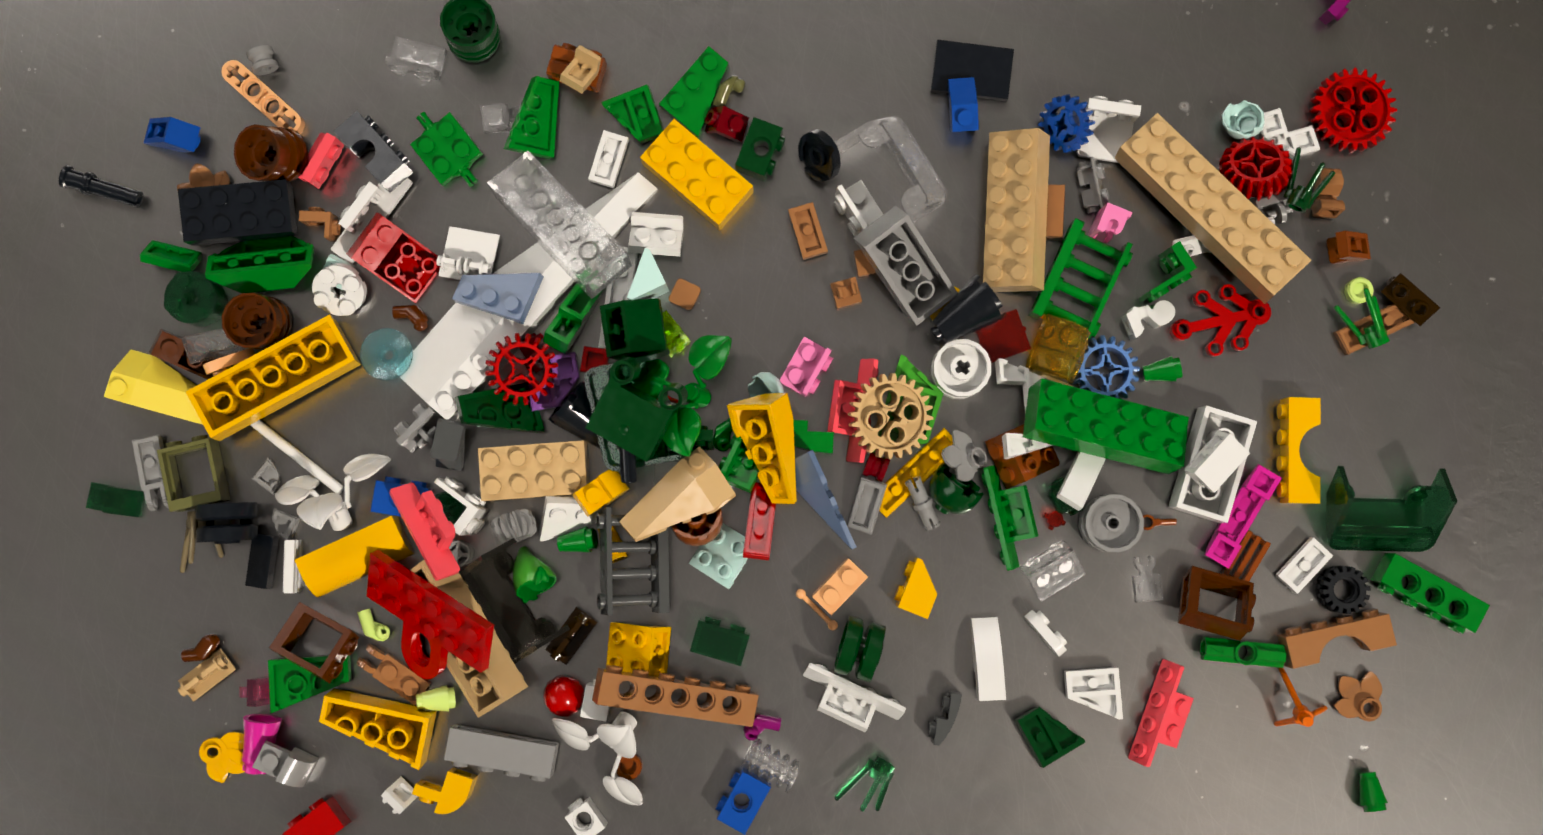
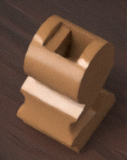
[1311,168,1345,218]

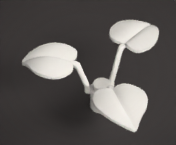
[275,454,391,531]
[552,711,643,806]

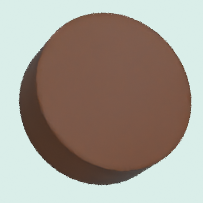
[617,754,642,780]

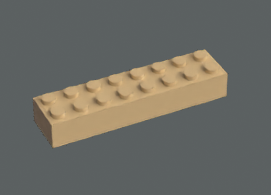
[1115,113,1312,304]

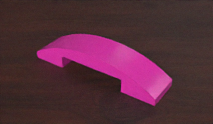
[1204,464,1282,569]

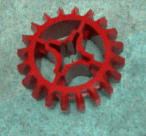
[1219,136,1293,201]
[485,333,558,405]

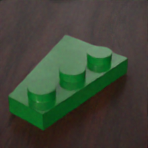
[659,46,729,139]
[503,76,559,159]

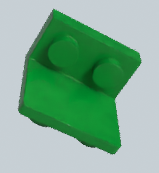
[1138,241,1197,303]

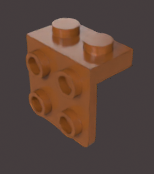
[985,424,1060,489]

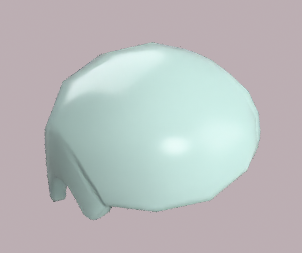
[1222,100,1265,140]
[748,372,784,398]

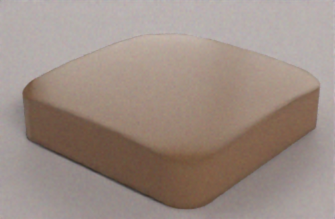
[669,278,701,311]

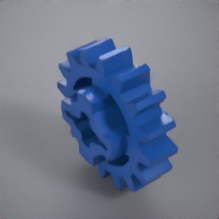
[1038,94,1095,153]

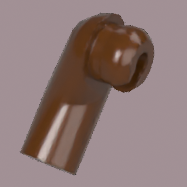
[392,305,428,331]

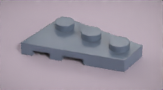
[452,273,544,324]

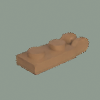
[356,644,432,706]

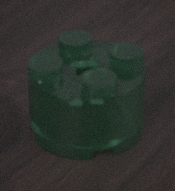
[164,271,228,327]

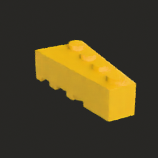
[319,688,437,770]

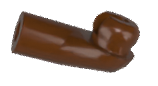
[181,634,220,662]

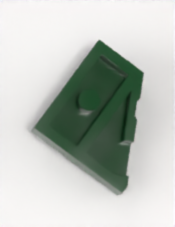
[1015,707,1085,768]

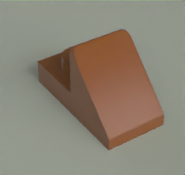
[1327,231,1371,264]

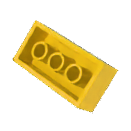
[640,119,754,231]

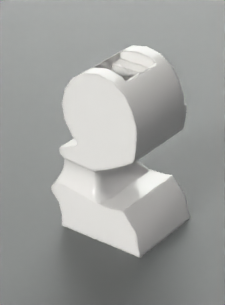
[1121,300,1175,341]

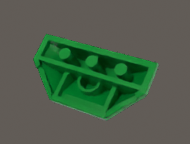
[205,236,314,293]

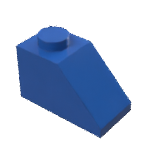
[948,77,979,132]
[144,117,201,153]

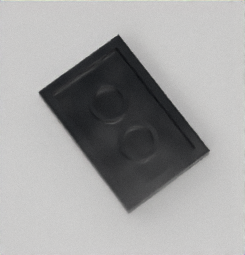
[931,40,1014,102]

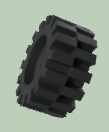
[1315,566,1371,614]

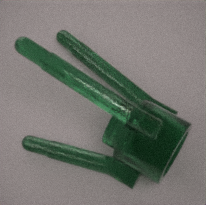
[835,756,895,812]

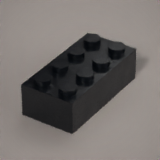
[178,179,298,246]

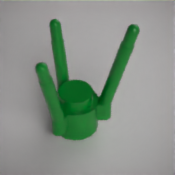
[1334,288,1390,349]

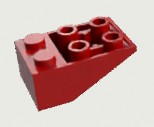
[346,213,440,303]

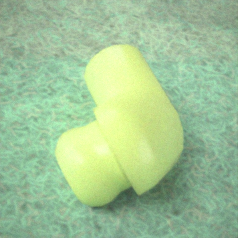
[357,609,390,641]

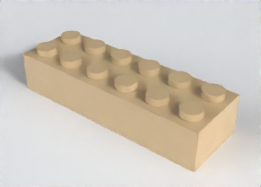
[983,128,1050,292]
[411,560,528,718]

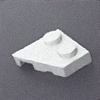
[539,496,598,541]
[1064,667,1123,720]

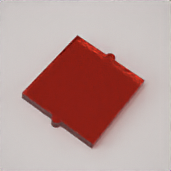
[976,309,1031,363]

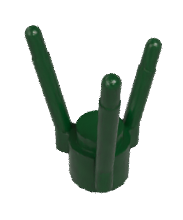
[1283,147,1335,213]

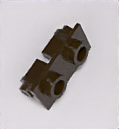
[1381,273,1440,326]
[545,607,598,665]

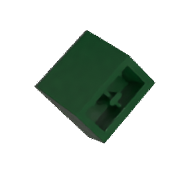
[600,299,668,361]

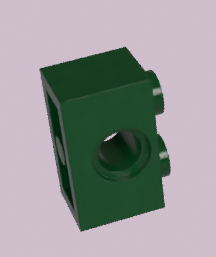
[735,117,786,181]

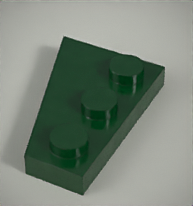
[455,382,545,433]

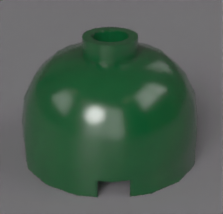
[929,465,984,514]

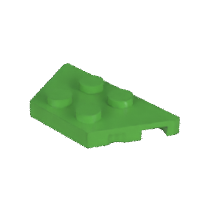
[873,355,944,452]

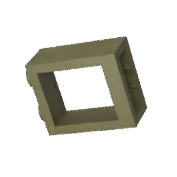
[157,435,231,512]

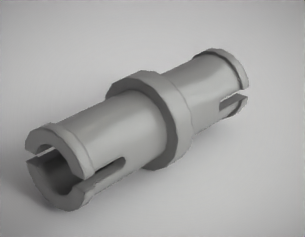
[905,476,941,531]

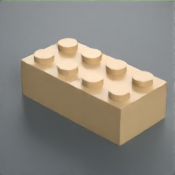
[478,440,590,502]

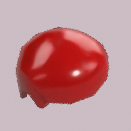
[543,675,584,717]

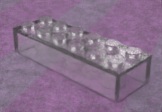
[487,151,632,299]

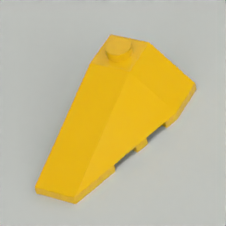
[727,393,797,504]

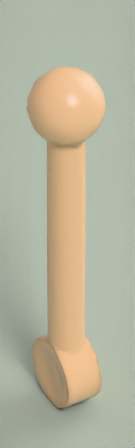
[796,589,838,631]

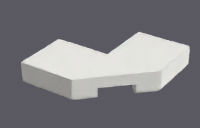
[1258,108,1320,158]

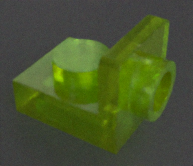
[663,310,691,357]

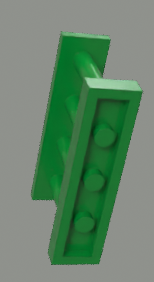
[1028,218,1133,342]

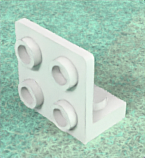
[833,180,883,237]

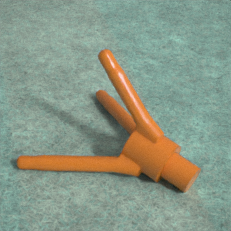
[1274,668,1327,727]

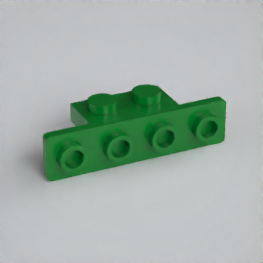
[982,465,1038,571]

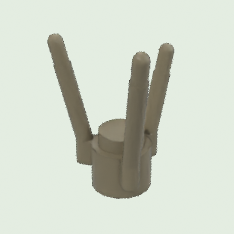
[180,511,224,573]

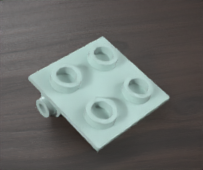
[689,523,748,589]

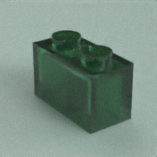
[690,616,750,666]

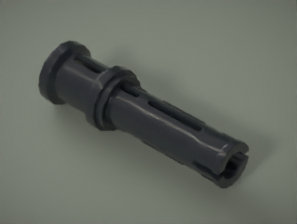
[59,165,144,208]

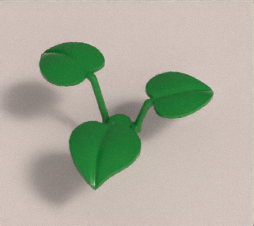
[631,335,732,457]

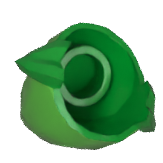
[513,546,557,603]

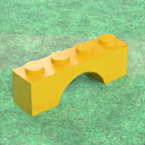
[1276,397,1321,504]

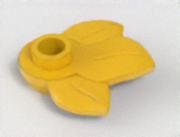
[199,732,245,783]

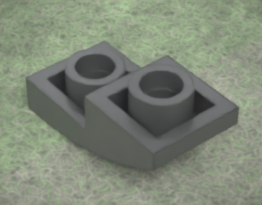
[928,690,962,746]

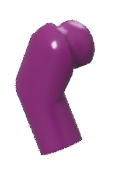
[743,714,782,740]

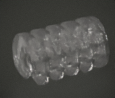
[740,739,799,793]

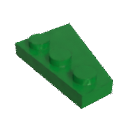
[268,655,352,714]

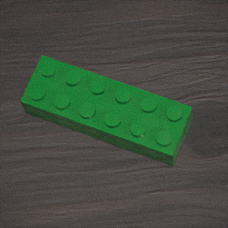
[1023,378,1189,474]

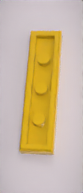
[879,428,953,518]

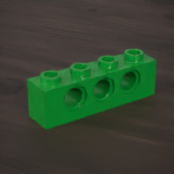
[1371,553,1490,634]

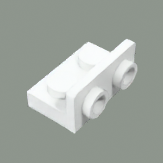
[628,212,683,257]

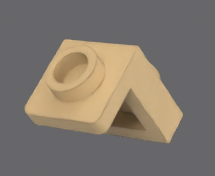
[560,45,601,94]

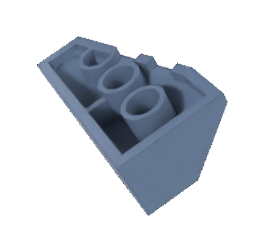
[795,450,857,549]

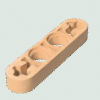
[221,60,305,134]

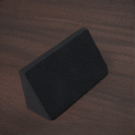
[245,534,280,589]

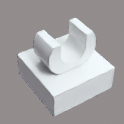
[381,776,418,815]

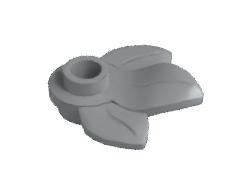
[941,430,987,482]

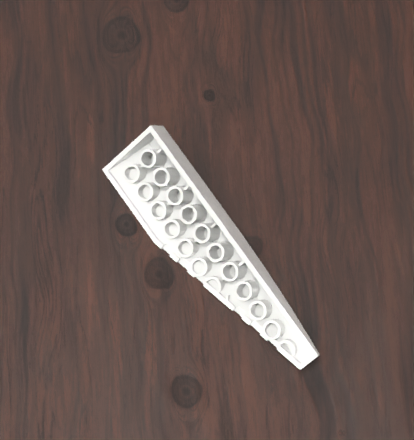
[395,172,658,421]

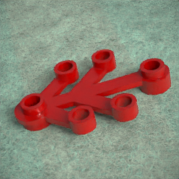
[1170,284,1271,357]

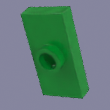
[140,240,203,274]

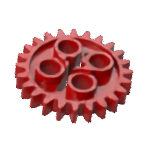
[1309,67,1397,153]

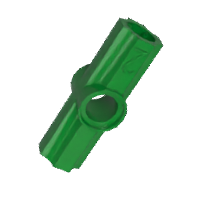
[1200,636,1286,668]

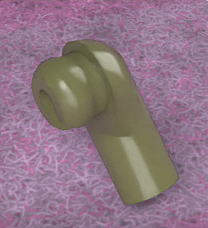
[713,76,745,107]

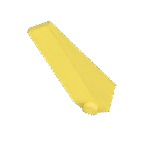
[104,349,203,425]

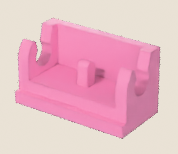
[1088,203,1132,244]

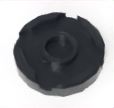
[798,129,841,182]

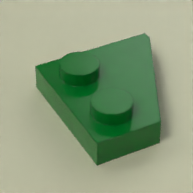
[602,84,664,144]

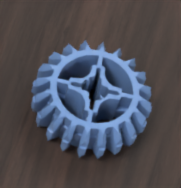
[1068,335,1140,399]

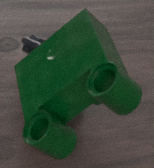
[585,357,688,484]

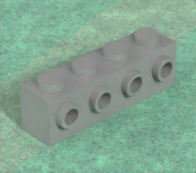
[444,724,559,781]

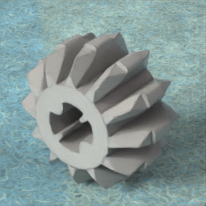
[490,509,537,546]

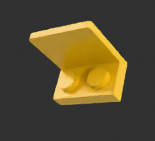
[606,622,671,677]

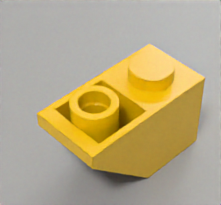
[894,557,937,619]

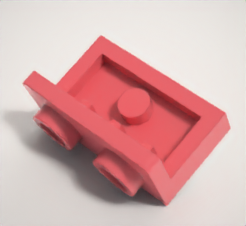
[298,132,344,189]

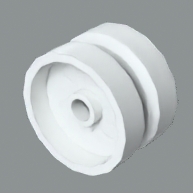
[930,339,991,399]

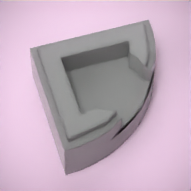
[252,458,281,494]
[272,509,301,541]

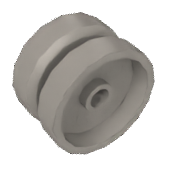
[1078,494,1144,553]

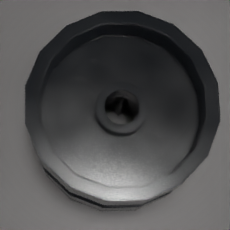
[195,502,258,544]

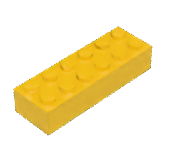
[186,314,361,441]

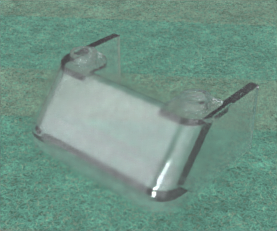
[835,116,947,223]

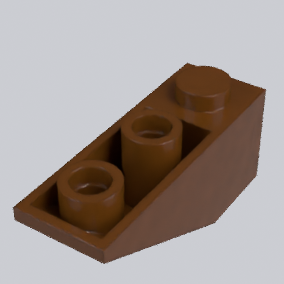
[149,328,229,380]

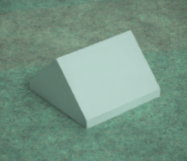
[627,248,669,301]

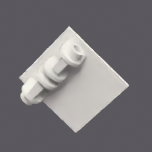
[436,226,500,280]

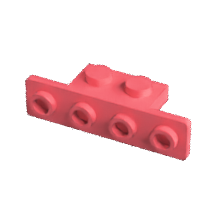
[827,358,879,463]
[389,482,460,581]
[1128,659,1194,767]

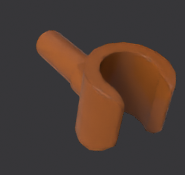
[1143,514,1177,530]

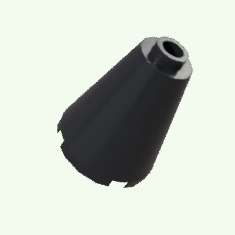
[930,275,1006,343]
[548,381,617,451]

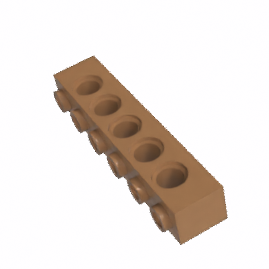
[592,665,759,727]

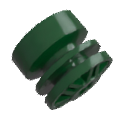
[440,0,500,62]

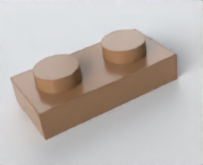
[788,202,828,260]

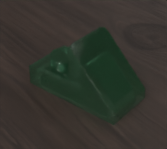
[86,482,145,518]

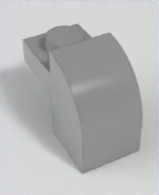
[252,740,319,787]

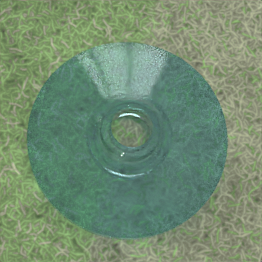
[360,328,413,380]

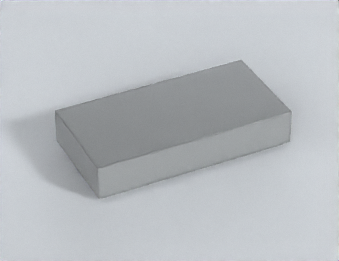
[847,476,888,535]

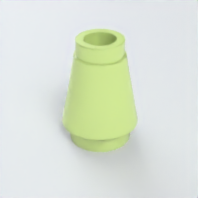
[416,685,456,712]

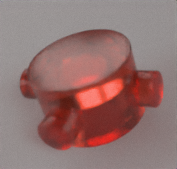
[1043,508,1066,530]

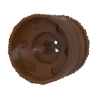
[234,124,308,182]
[222,293,292,350]

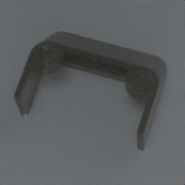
[459,538,570,664]

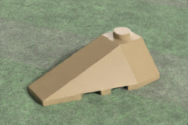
[619,446,736,542]

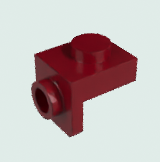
[705,106,749,142]
[519,333,544,376]

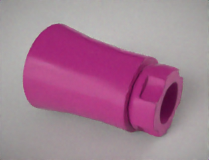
[242,714,282,775]

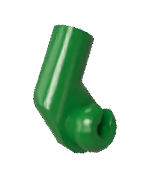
[714,418,733,452]

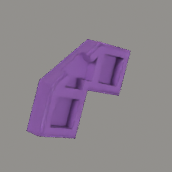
[527,352,579,412]

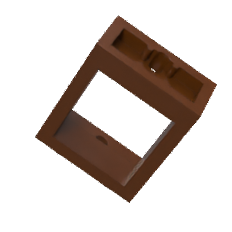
[1178,566,1256,641]
[269,602,360,684]

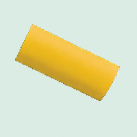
[295,516,415,597]

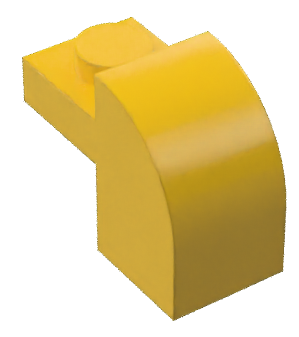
[573,467,630,517]
[412,767,478,814]

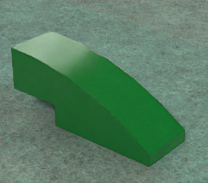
[543,271,607,355]
[793,420,834,455]

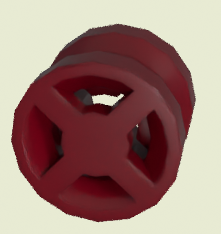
[862,452,890,482]

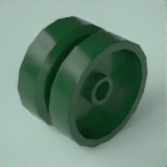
[833,615,886,683]

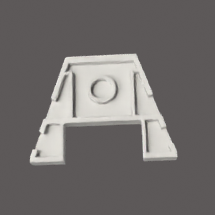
[995,358,1074,459]

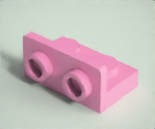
[780,337,833,398]

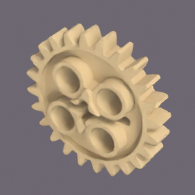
[848,373,934,459]

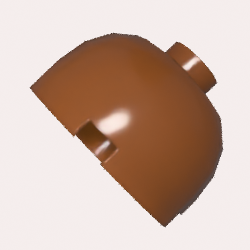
[671,508,723,546]

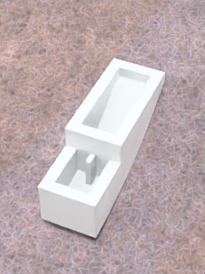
[971,617,1006,701]

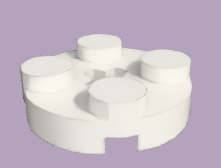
[312,263,367,316]

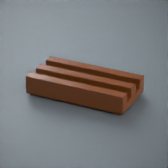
[1220,530,1271,581]

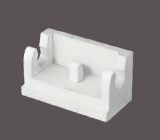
[1183,431,1250,493]

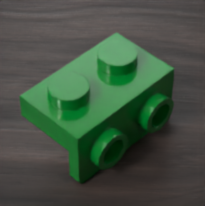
[719,434,759,493]

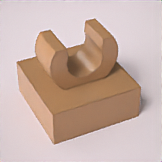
[830,277,862,309]

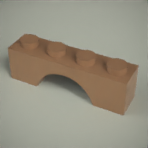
[1277,609,1397,669]

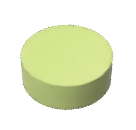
[1344,277,1374,304]

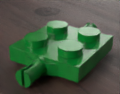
[410,112,483,187]

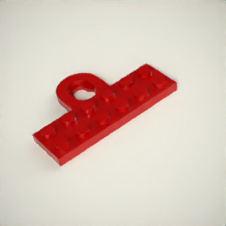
[366,550,494,679]

